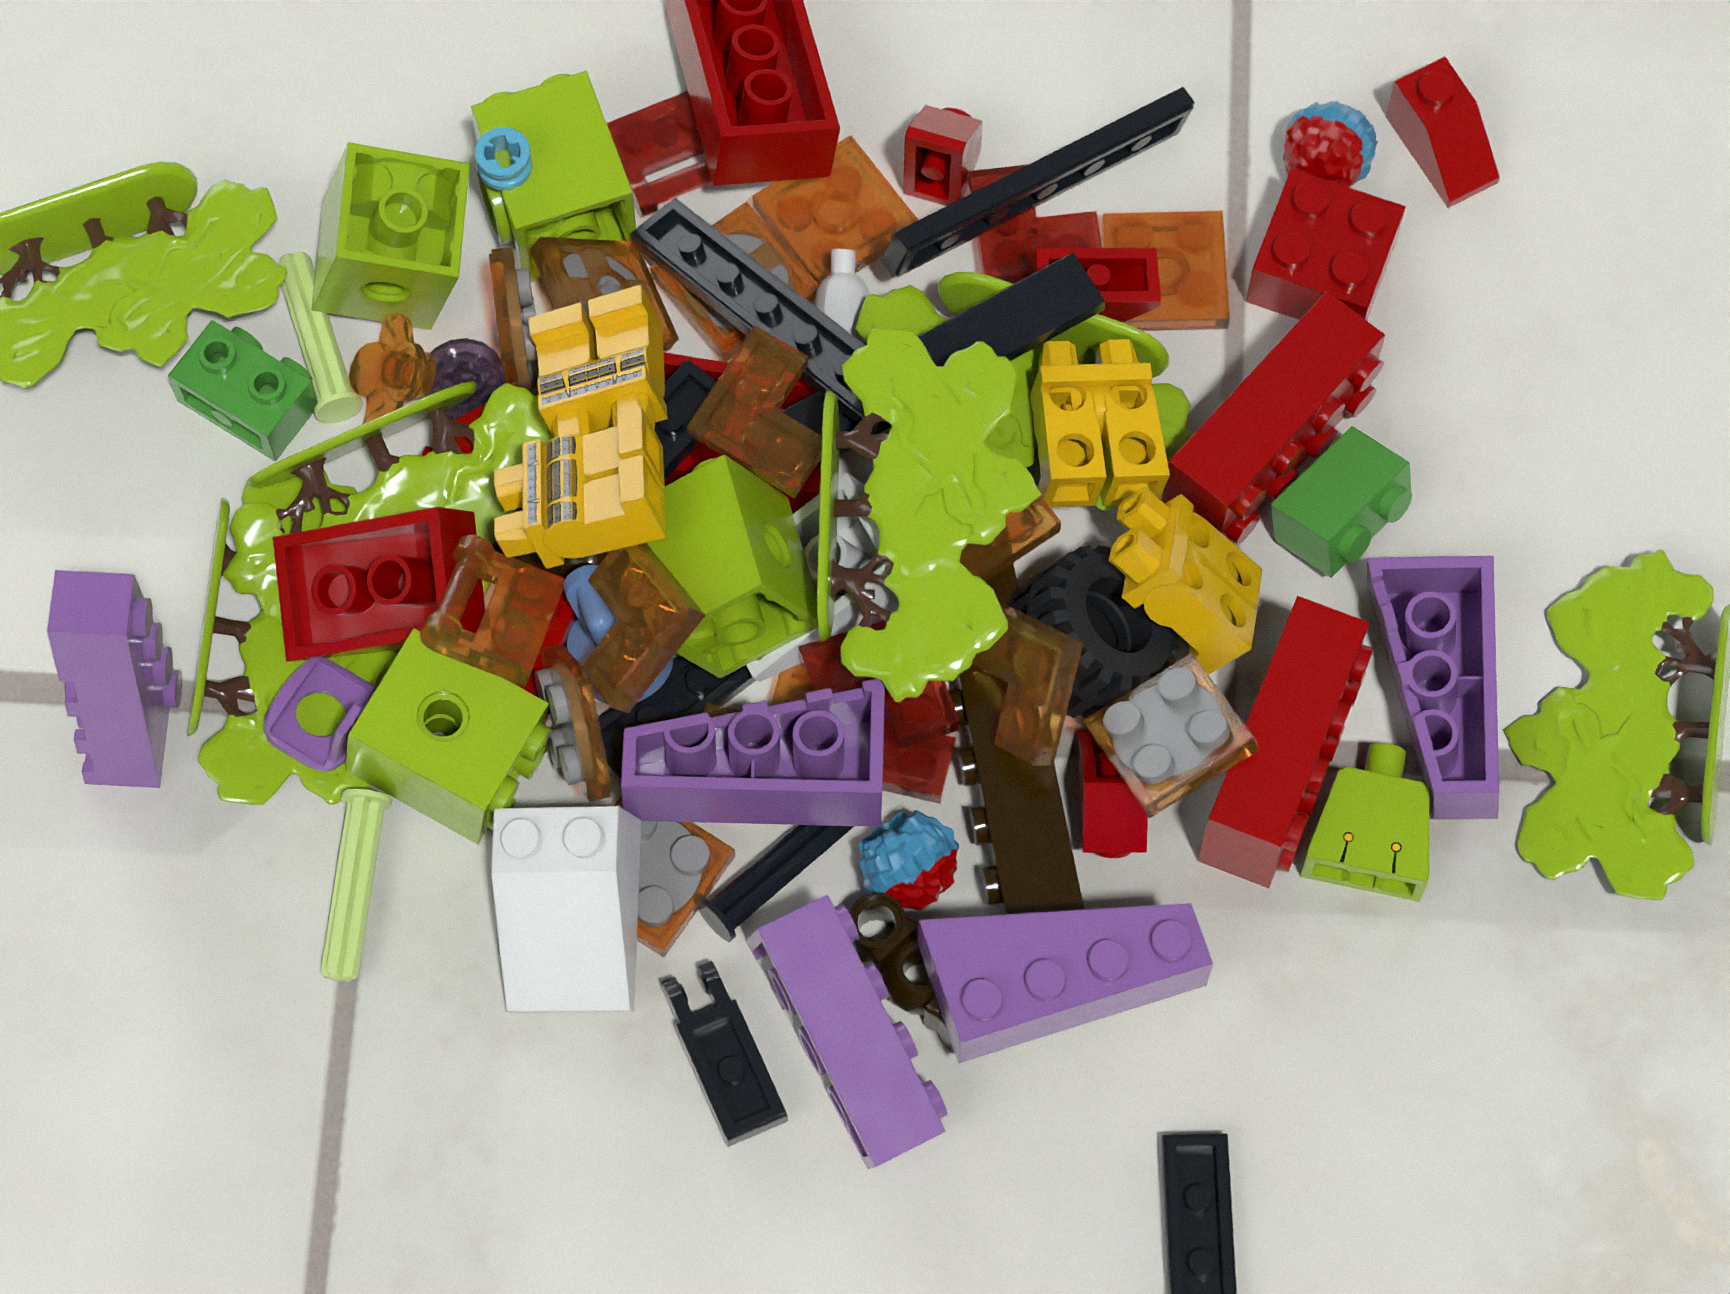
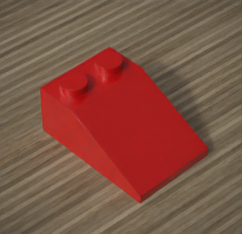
[273,507,488,662]

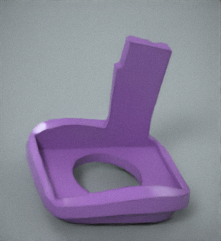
[263,657,377,772]

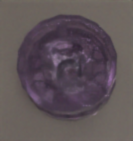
[420,338,507,420]

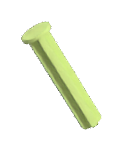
[279,251,363,423]
[321,789,393,982]

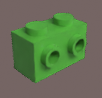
[168,320,318,462]
[1271,426,1412,578]

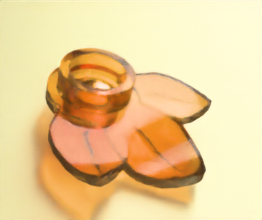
[349,313,436,424]

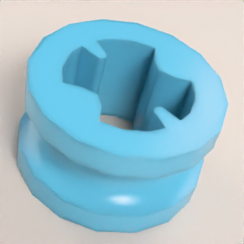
[475,127,532,190]

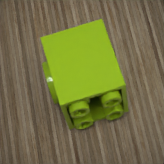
[471,70,637,282]
[311,142,470,330]
[629,454,818,678]
[346,628,552,845]

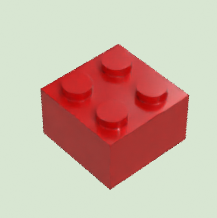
[1245,168,1406,320]

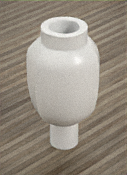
[814,249,870,345]

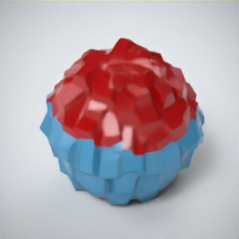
[1283,101,1378,187]
[858,810,959,911]

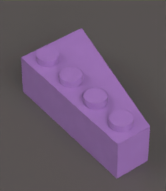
[1366,556,1499,820]
[47,570,182,788]
[621,679,885,827]
[746,894,948,1169]
[917,903,1213,1063]

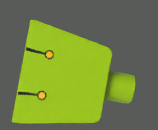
[1300,743,1429,902]

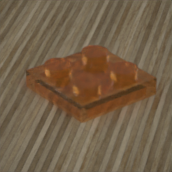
[753,135,918,289]
[1102,211,1230,331]

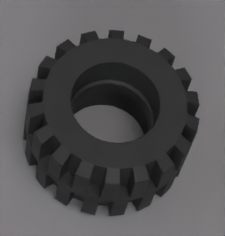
[1006,545,1178,720]

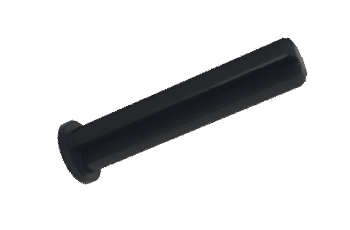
[697,825,854,942]

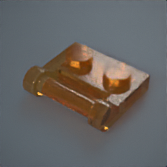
[420,535,565,687]

